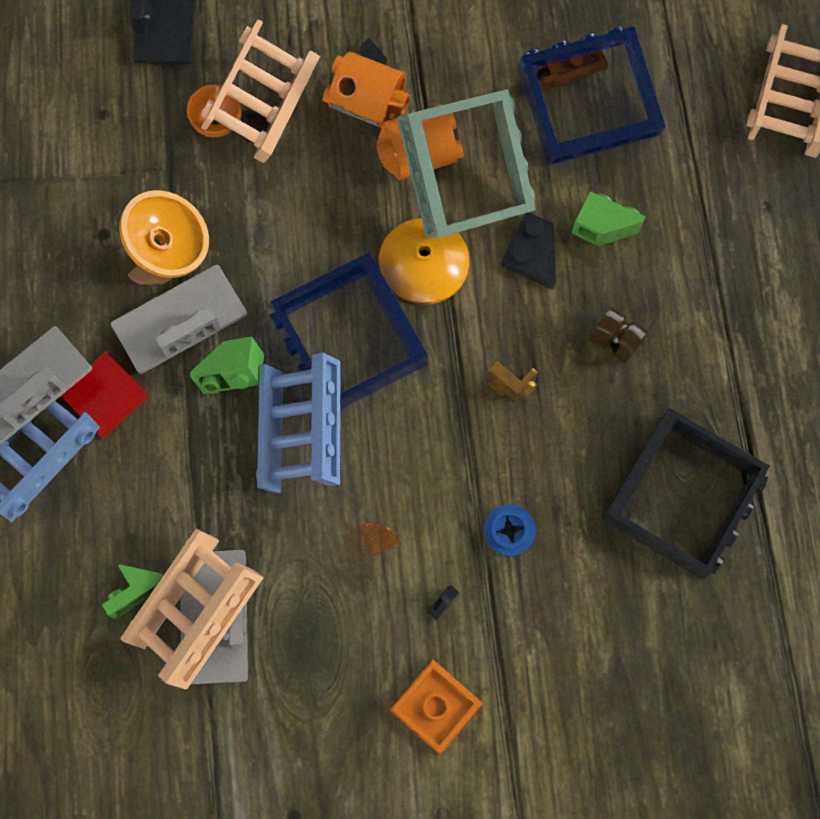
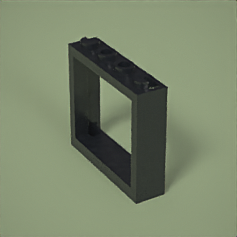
[602,408,770,580]

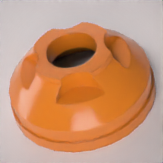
[187,84,241,137]

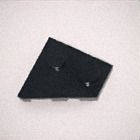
[501,212,557,290]

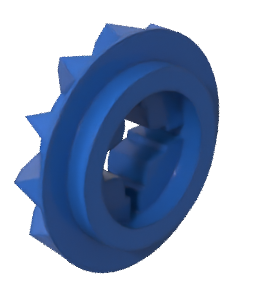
[484,505,536,556]

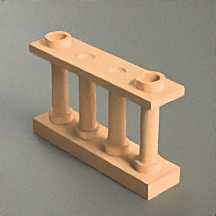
[201,19,320,163]
[746,24,820,158]
[120,529,263,690]

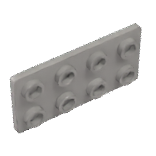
[111,265,247,374]
[0,326,92,445]
[181,550,248,685]

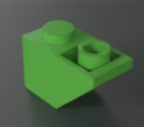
[571,191,646,246]
[190,337,264,394]

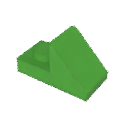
[102,564,164,619]

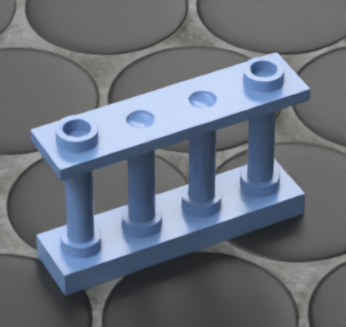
[256,353,340,494]
[0,401,100,523]

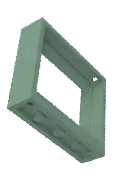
[397,89,536,239]

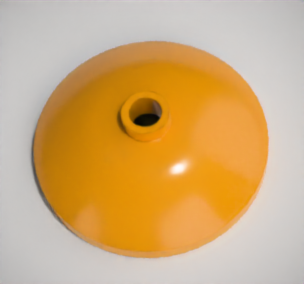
[119,190,209,278]
[379,218,469,305]

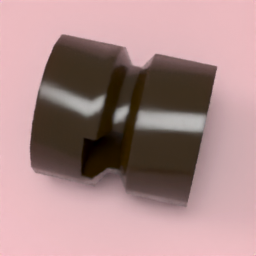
[590,307,649,364]

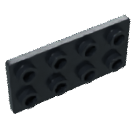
[129,0,197,64]

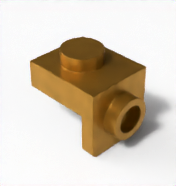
[487,361,538,403]

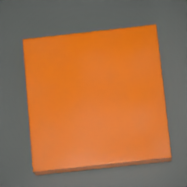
[390,660,483,755]

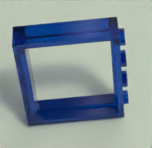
[517,26,666,166]
[269,252,428,410]

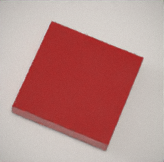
[61,352,149,439]

